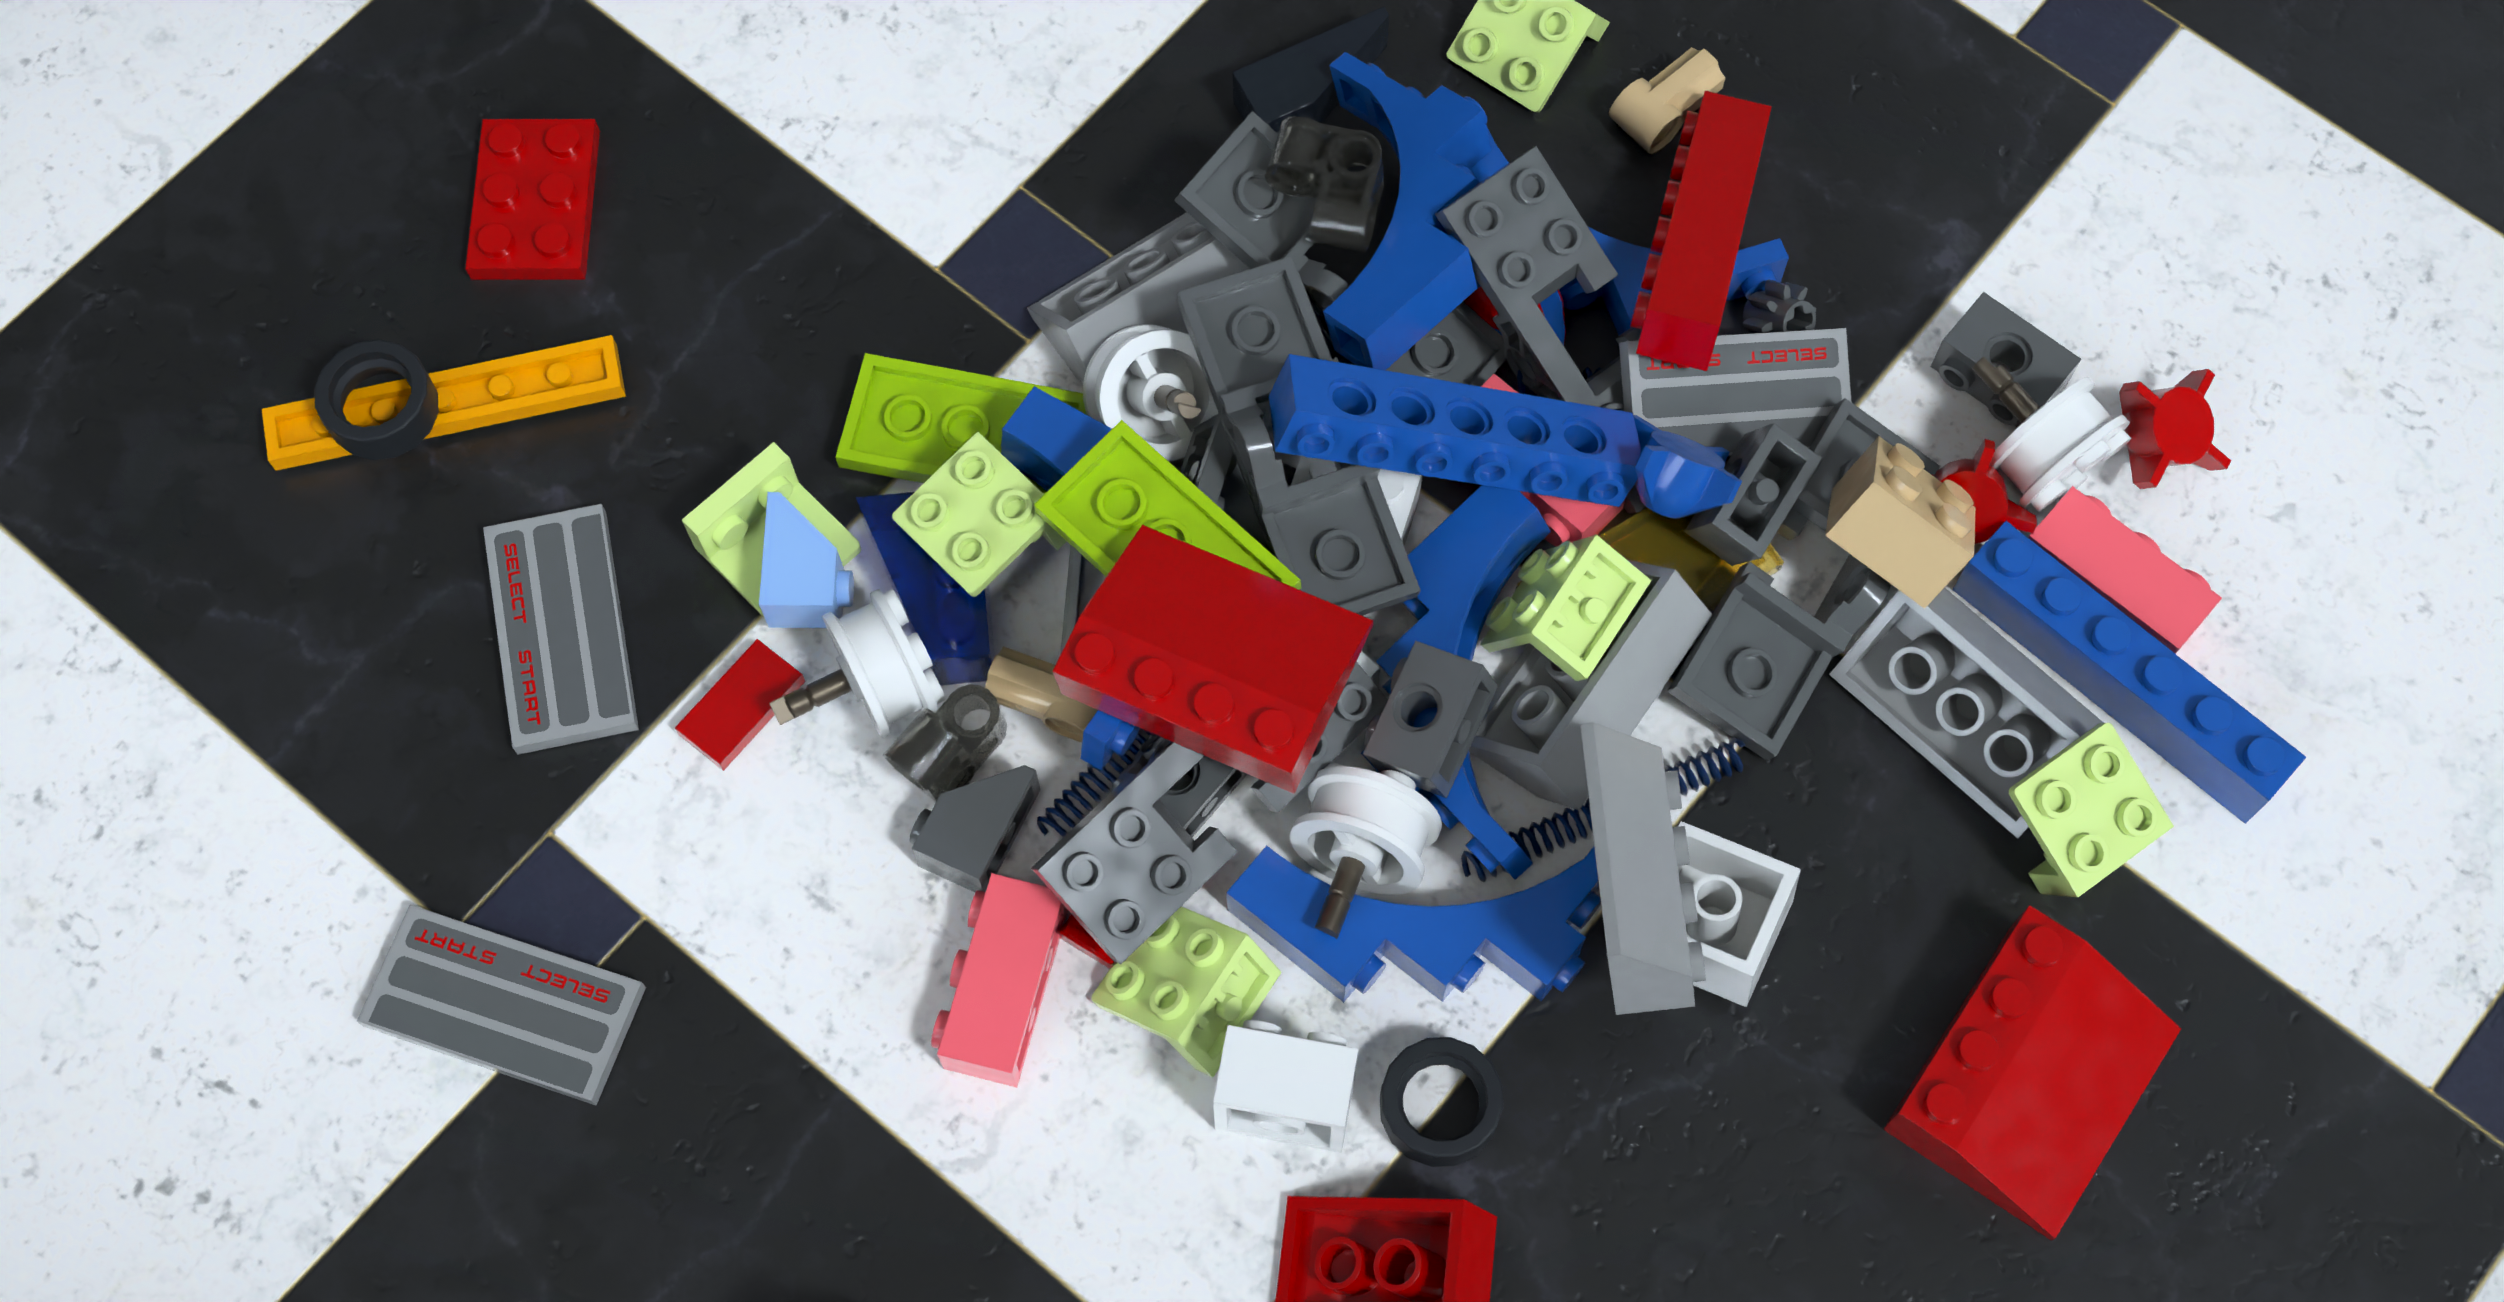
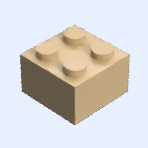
[1825,436,1976,609]

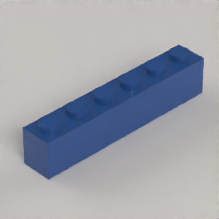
[1952,521,2306,824]

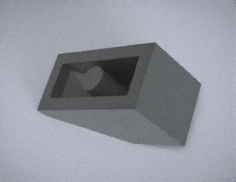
[909,765,1041,893]

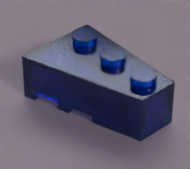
[856,492,995,686]

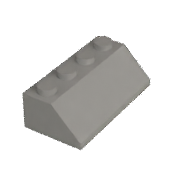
[1027,212,1250,382]
[1469,560,1713,810]
[1829,588,2104,838]
[1580,722,1706,1015]

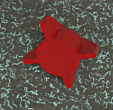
[2119,369,2231,489]
[1931,439,2037,544]

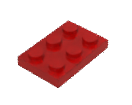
[465,119,600,280]

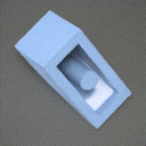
[759,492,854,628]

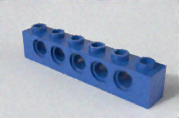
[1269,354,1642,507]

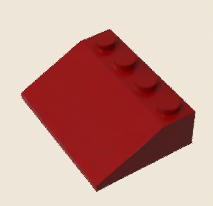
[1052,525,1374,794]
[1883,905,2181,1241]
[1275,1196,1497,1302]

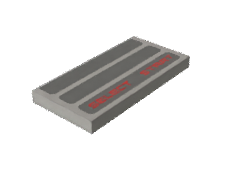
[1619,328,1851,456]
[483,504,639,755]
[357,905,646,1106]

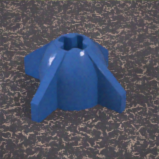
[1633,415,1742,519]

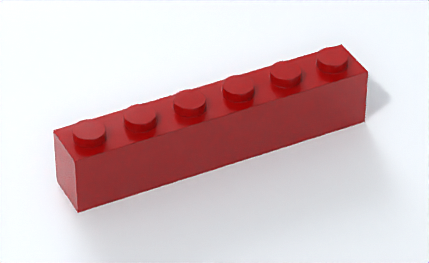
[1630,91,1772,371]

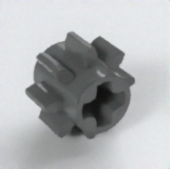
[1743,279,1816,333]

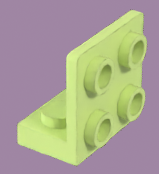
[1447,0,1610,112]
[892,432,1067,597]
[682,442,861,617]
[1480,535,1651,681]
[2009,723,2174,897]
[1091,906,1282,1077]

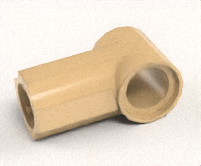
[1609,47,1725,154]
[983,646,1098,742]

